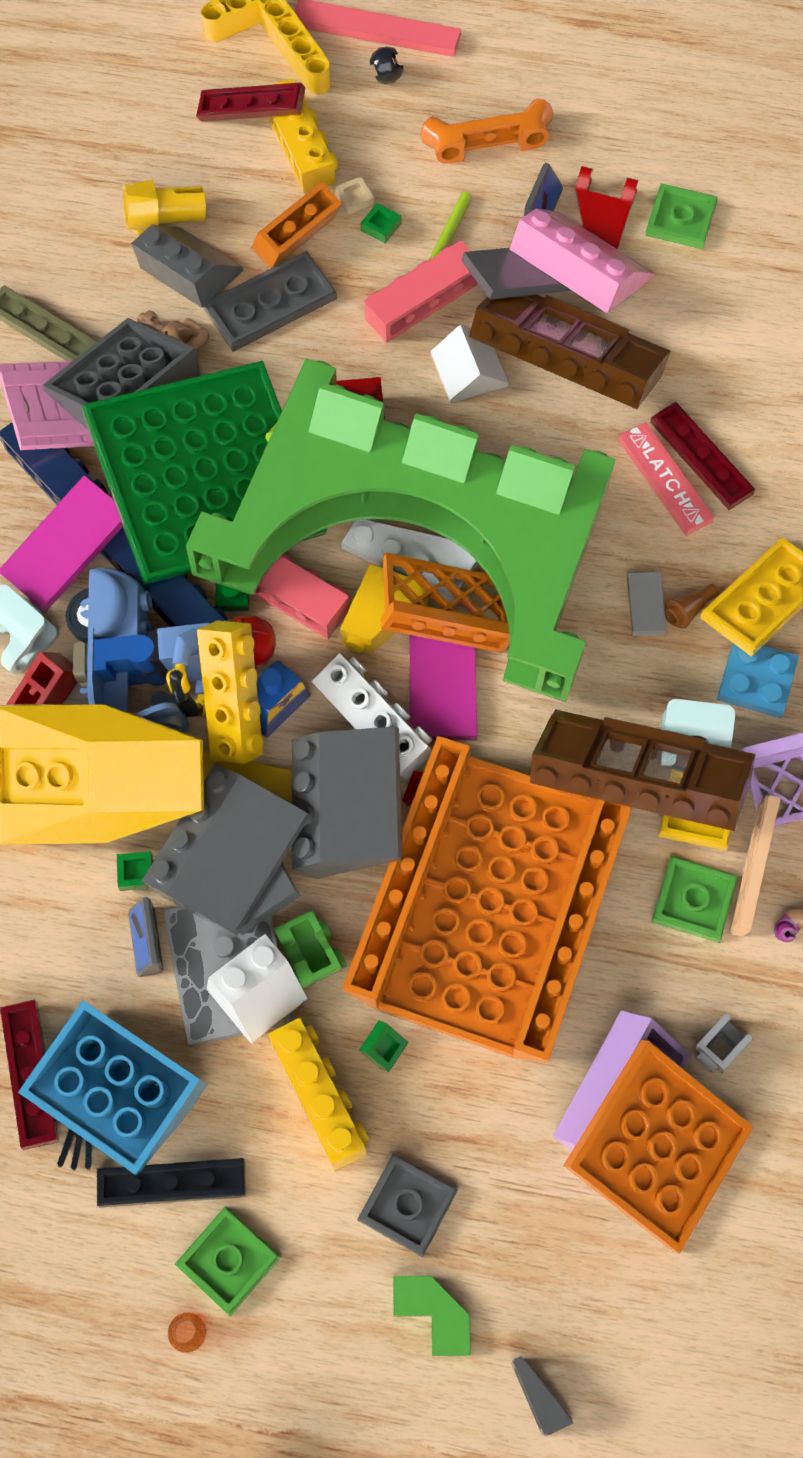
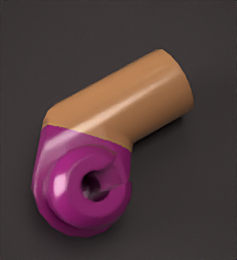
[774,909,803,943]

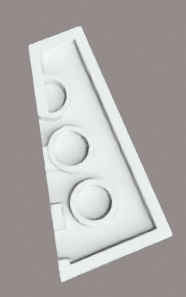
[341,520,478,602]

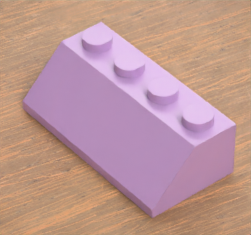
[553,1010,691,1152]

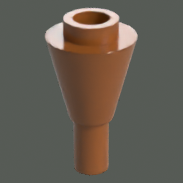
[665,584,719,629]

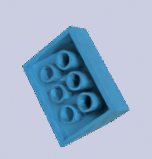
[18,1000,207,1175]

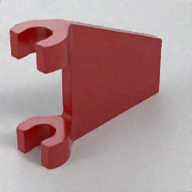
[575,166,639,249]

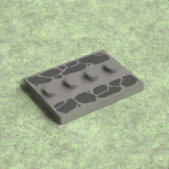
[163,906,293,1048]

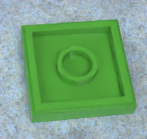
[645,183,718,249]
[652,856,738,943]
[175,1206,281,1317]

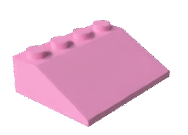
[510,208,655,313]

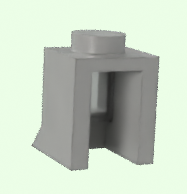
[695,1013,753,1073]

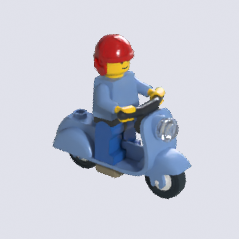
[65,568,276,733]

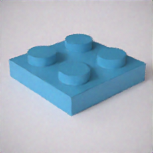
[717,643,799,719]

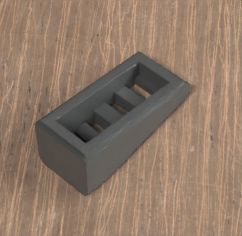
[511,1356,573,1436]

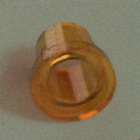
[168,1313,206,1353]

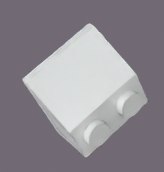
[207,934,307,1044]

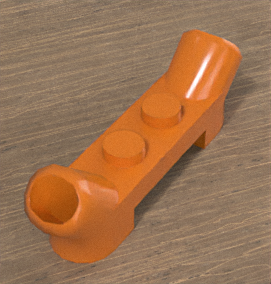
[420,98,554,164]

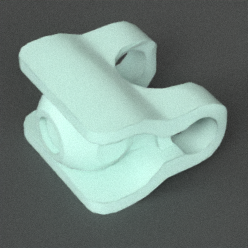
[0,585,59,674]
[659,699,735,768]

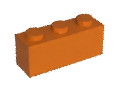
[251,181,342,269]

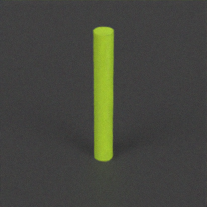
[429,192,472,260]

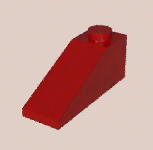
[6,652,77,705]

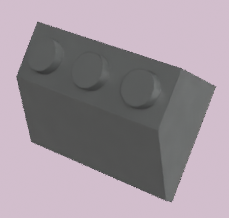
[131,225,243,308]

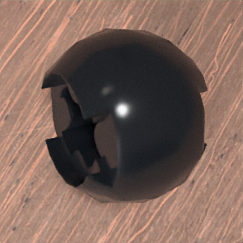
[369,46,404,84]

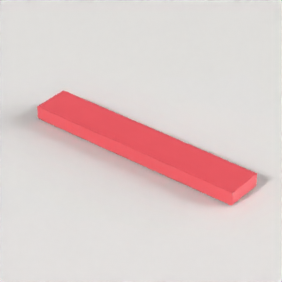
[294,0,461,57]

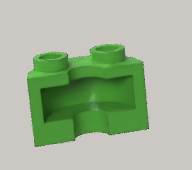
[274,910,347,989]

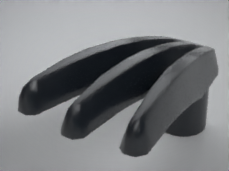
[57,1129,92,1171]

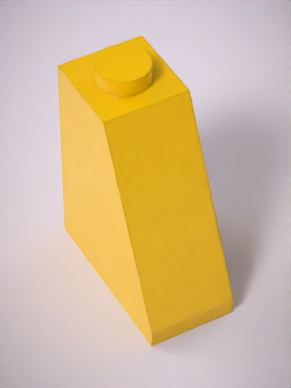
[340,564,431,654]

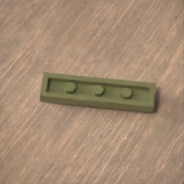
[0,285,97,362]

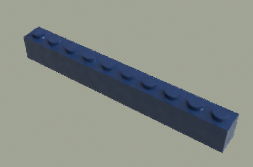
[0,411,228,627]

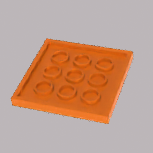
[563,1040,754,1254]

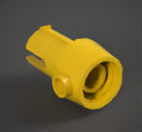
[123,179,206,235]

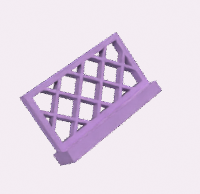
[741,733,803,827]

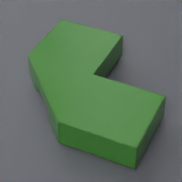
[393,1276,470,1356]

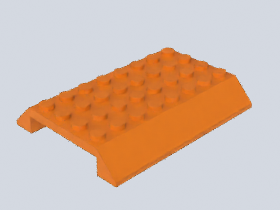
[342,736,632,1062]

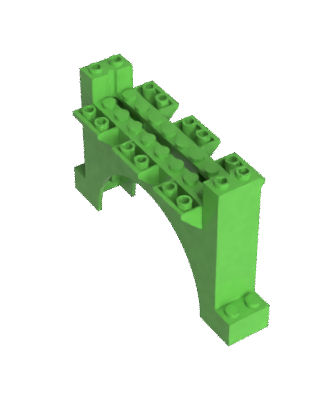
[186,358,616,702]

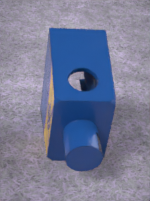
[257,660,311,738]

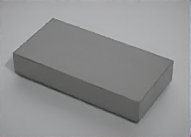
[627,572,666,636]

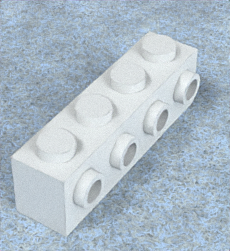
[311,653,433,780]

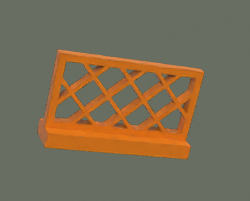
[381,552,510,653]

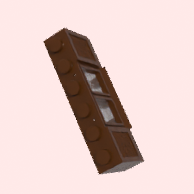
[469,294,671,409]
[530,709,756,831]

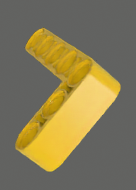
[201,0,331,95]

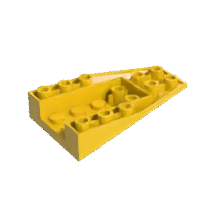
[0,704,204,845]

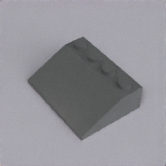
[42,318,201,429]
[292,726,402,879]
[142,763,310,936]

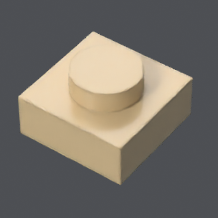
[335,176,375,216]

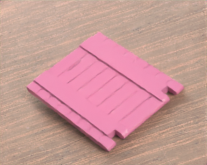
[0,362,94,450]

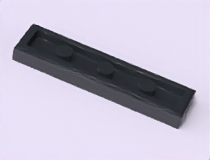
[97,1158,246,1208]

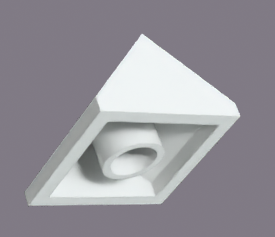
[431,325,509,404]

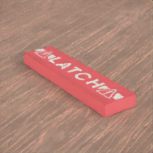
[618,422,714,536]

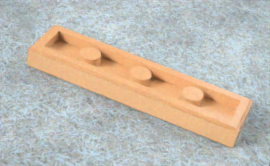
[730,795,781,937]

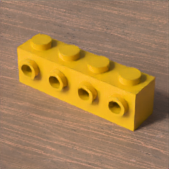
[267,78,339,193]
[197,621,264,765]
[267,1017,369,1172]

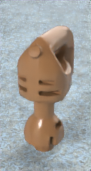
[137,310,210,351]

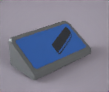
[524,163,563,216]
[128,897,164,977]

